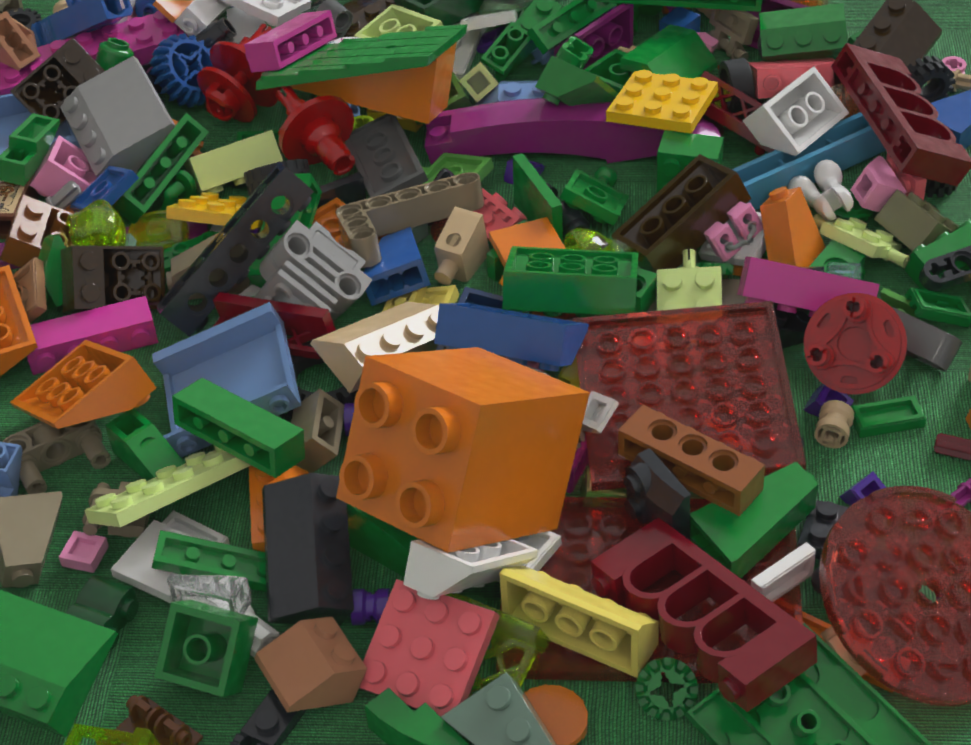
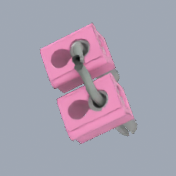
[703,201,763,262]

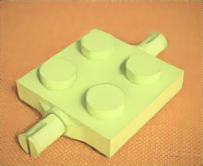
[814,214,910,267]
[657,249,723,352]

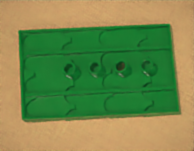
[684,623,933,745]

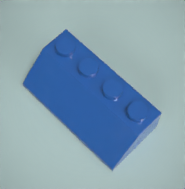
[434,303,589,371]

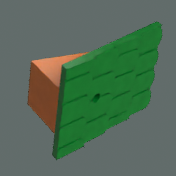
[256,24,468,124]

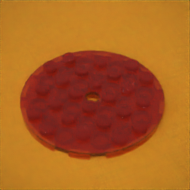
[819,486,971,706]

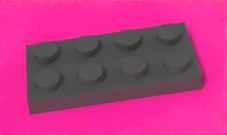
[345,114,428,197]

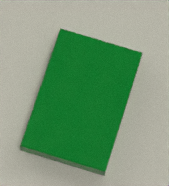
[513,153,563,243]

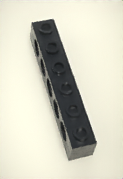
[157,161,314,337]

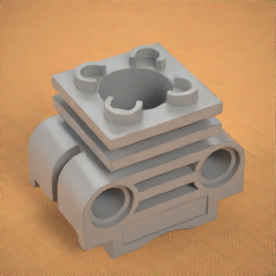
[254,220,372,322]

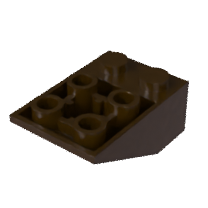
[10,37,105,126]
[61,245,165,312]

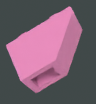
[850,156,907,212]

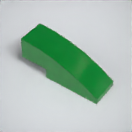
[0,113,60,186]
[364,688,469,745]

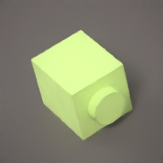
[459,61,499,102]

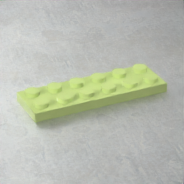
[84,446,251,527]

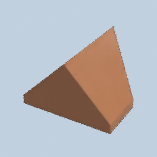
[0,11,41,71]

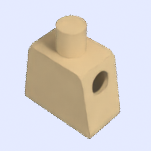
[434,206,490,285]

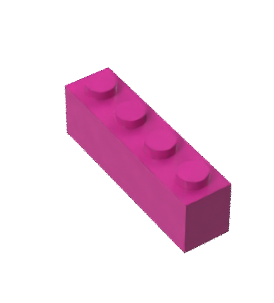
[244,10,337,73]
[737,256,880,317]
[27,296,158,375]

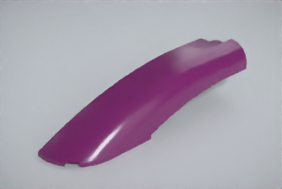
[425,98,721,164]

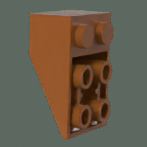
[0,195,110,268]

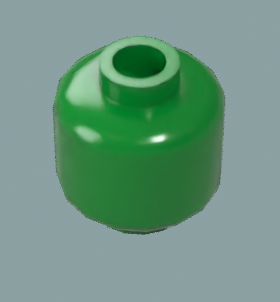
[95,38,134,71]

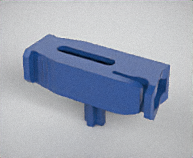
[31,0,133,47]

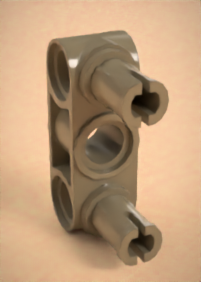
[2,419,111,494]

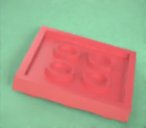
[359,579,500,720]

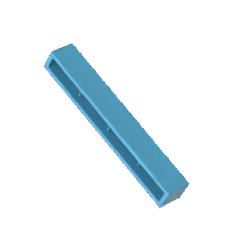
[732,112,886,210]

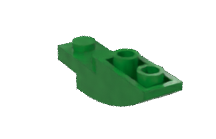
[480,0,563,75]

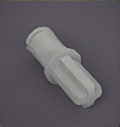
[45,181,82,210]

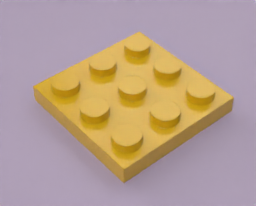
[606,70,718,134]
[166,192,263,230]

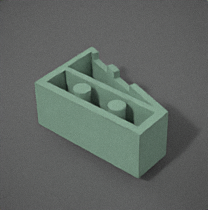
[441,672,557,745]

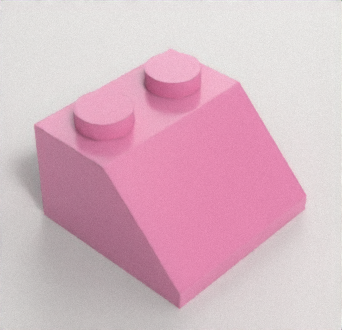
[30,135,97,197]

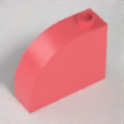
[748,58,835,99]

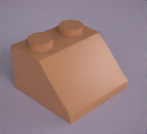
[254,617,367,712]

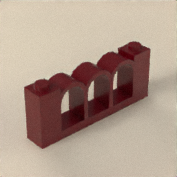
[831,43,971,187]
[591,518,817,712]

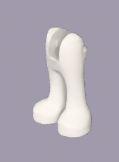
[788,159,854,221]

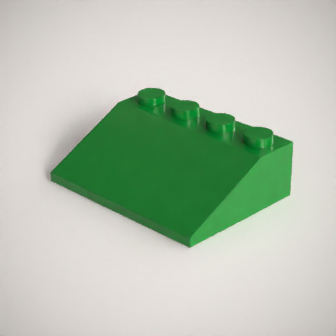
[502,246,639,320]
[0,590,118,738]

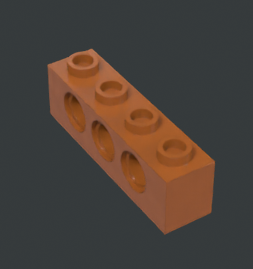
[618,405,765,516]

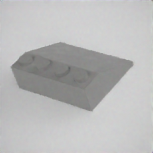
[60,56,176,177]

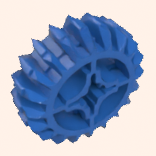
[149,32,213,108]

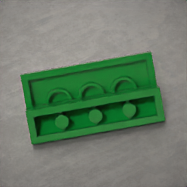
[620,24,717,78]

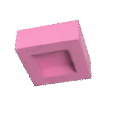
[59,531,109,573]

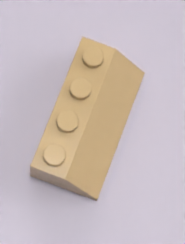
[310,302,439,393]

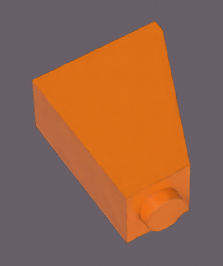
[760,186,825,267]

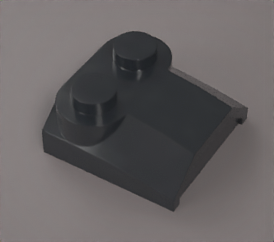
[623,448,691,541]

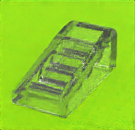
[167,574,252,614]

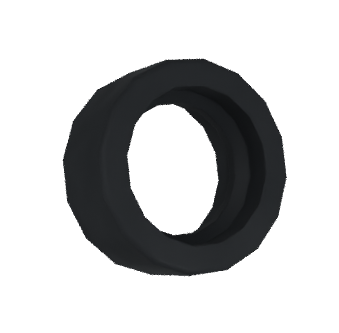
[718,58,755,113]

